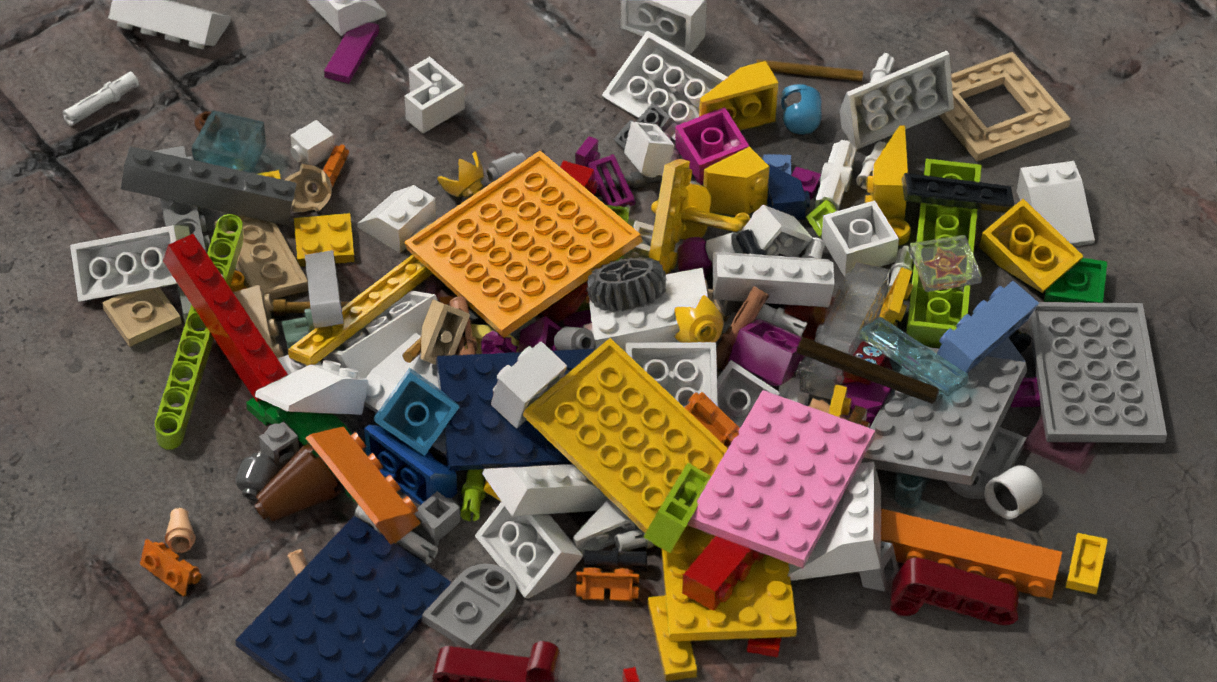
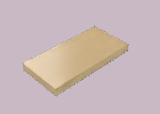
[214,215,309,300]

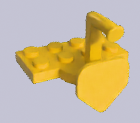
[648,159,751,274]

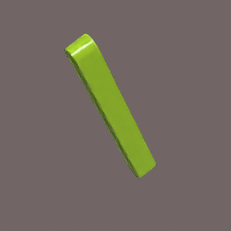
[155,214,244,450]

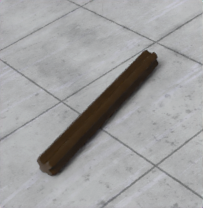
[796,337,939,404]

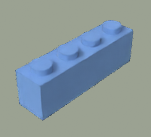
[936,281,1039,378]

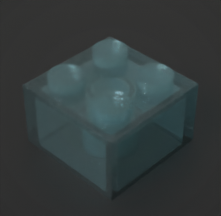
[191,110,266,173]

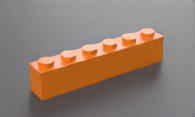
[881,509,1062,599]

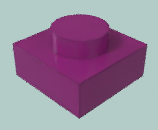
[575,136,600,167]
[791,166,821,200]

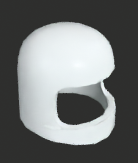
[984,465,1043,519]

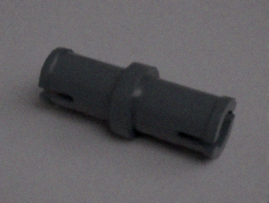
[584,548,647,573]

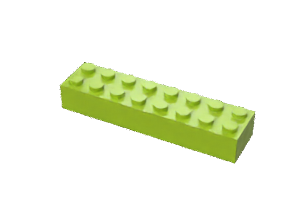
[905,159,982,349]

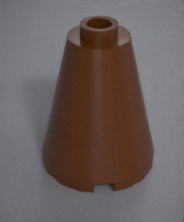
[253,443,342,522]

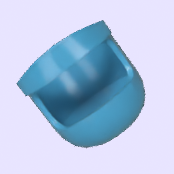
[781,84,822,135]

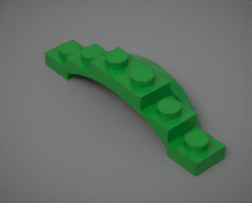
[246,397,358,505]

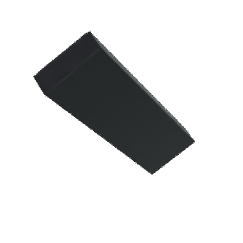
[901,173,1015,213]

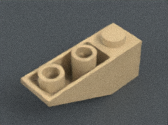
[233,285,284,358]

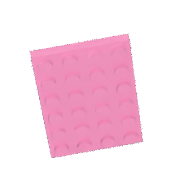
[687,390,875,568]

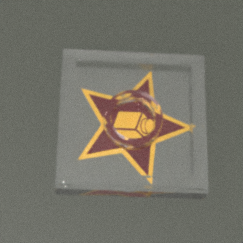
[909,235,982,292]

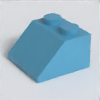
[374,367,460,456]

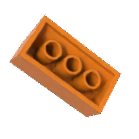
[306,427,420,545]

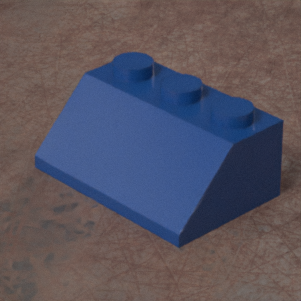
[364,425,457,505]

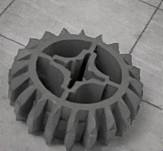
[587,257,667,312]

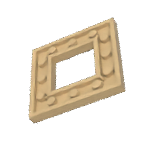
[939,52,1071,161]

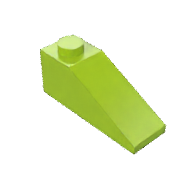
[644,463,712,553]

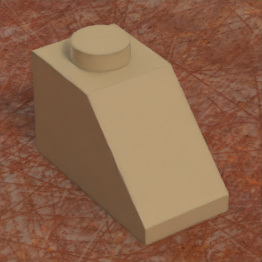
[421,299,470,365]

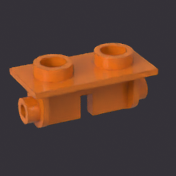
[684,392,740,448]
[140,539,202,597]
[576,568,639,602]

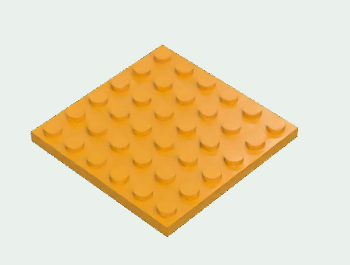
[404,151,643,338]

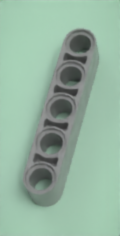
[305,250,344,329]

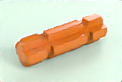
[323,144,349,188]

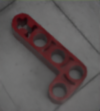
[890,558,1019,625]
[432,641,560,682]

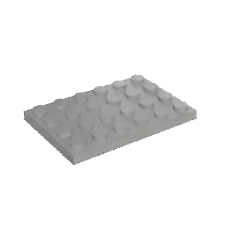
[1028,302,1167,443]
[862,345,1027,485]

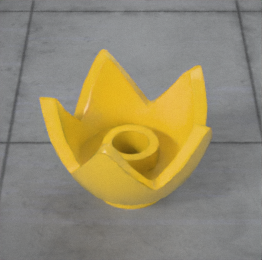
[437,151,484,197]
[674,295,724,342]

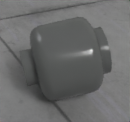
[235,453,279,500]

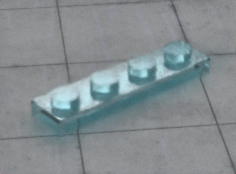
[860,317,969,397]

